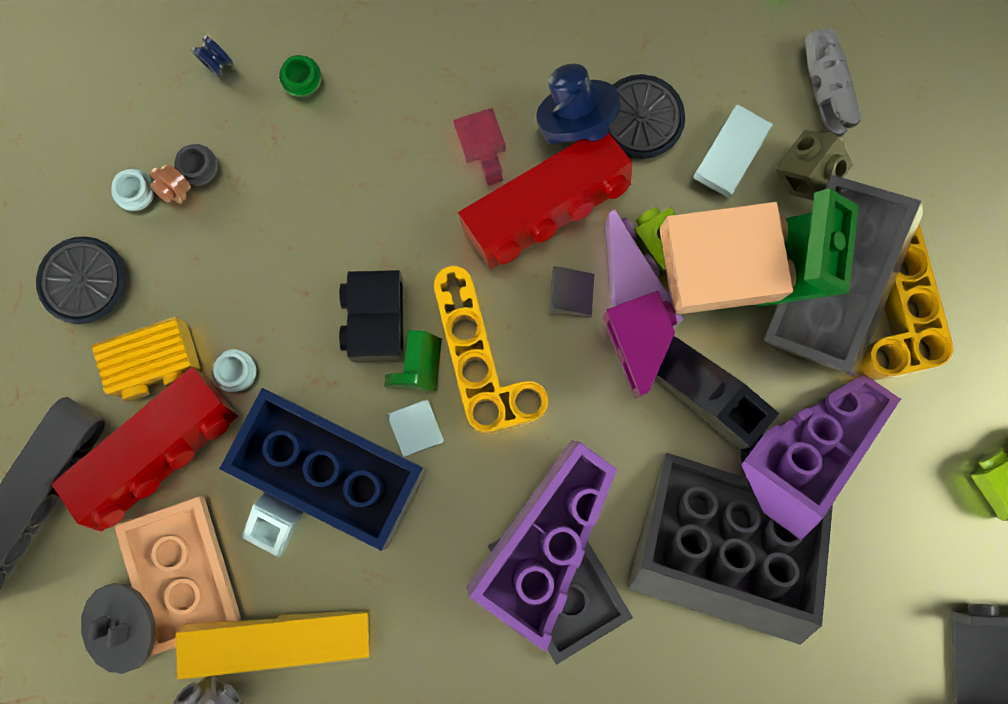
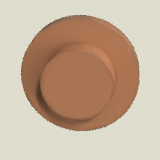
[150,164,191,204]

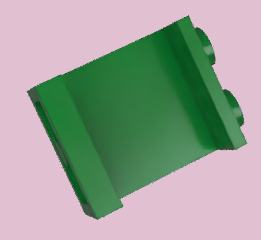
[754,188,859,307]

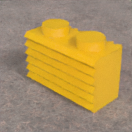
[91,316,201,401]

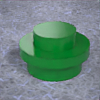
[279,55,322,97]

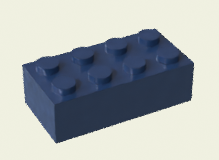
[219,388,427,551]

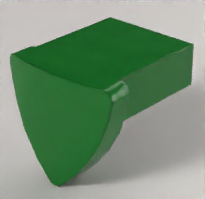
[384,330,442,391]

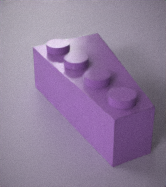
[466,440,617,652]

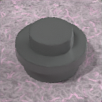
[174,144,218,186]

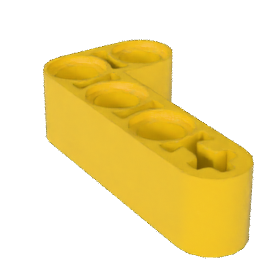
[858,223,954,380]
[434,266,548,434]

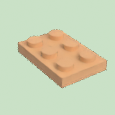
[114,496,242,655]

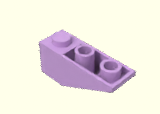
[605,209,683,328]

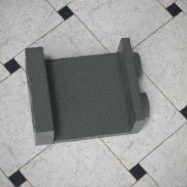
[952,604,1008,704]

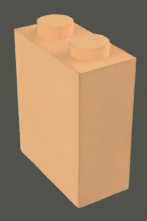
[660,202,796,315]

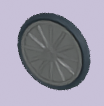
[609,74,685,159]
[36,236,126,324]

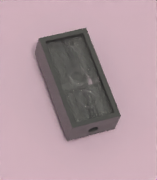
[764,175,923,377]

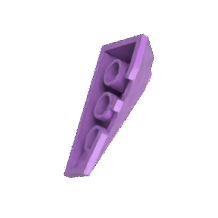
[741,374,901,540]

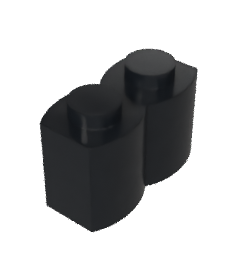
[339,270,404,362]

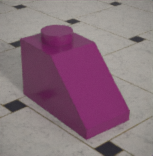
[603,291,677,399]

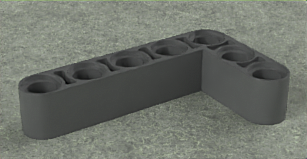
[0,397,105,589]

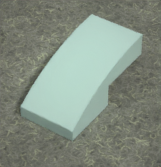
[693,104,773,198]

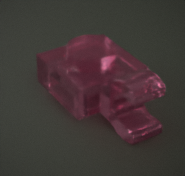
[453,108,506,186]

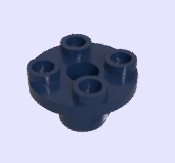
[536,63,621,144]

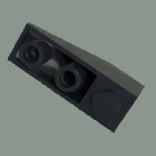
[656,336,780,450]

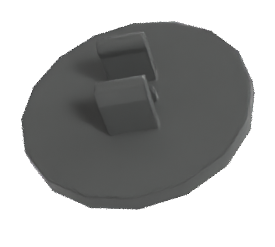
[81,583,156,674]

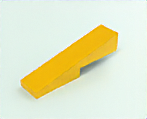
[176,610,370,680]

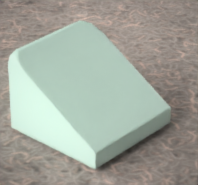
[387,400,444,457]
[241,493,303,558]

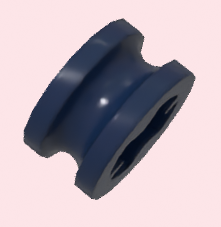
[191,35,233,78]

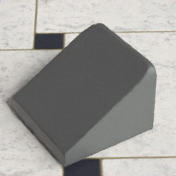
[549,266,594,316]

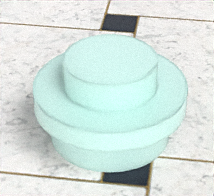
[111,169,155,211]
[212,349,256,393]

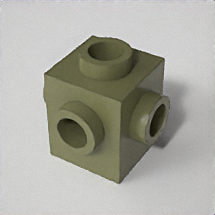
[775,130,854,201]

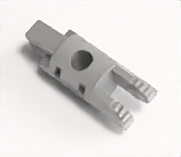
[805,29,861,137]

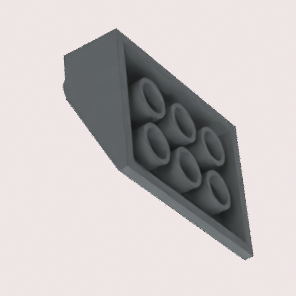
[628,452,833,645]

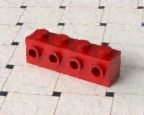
[458,133,632,270]
[51,367,239,532]

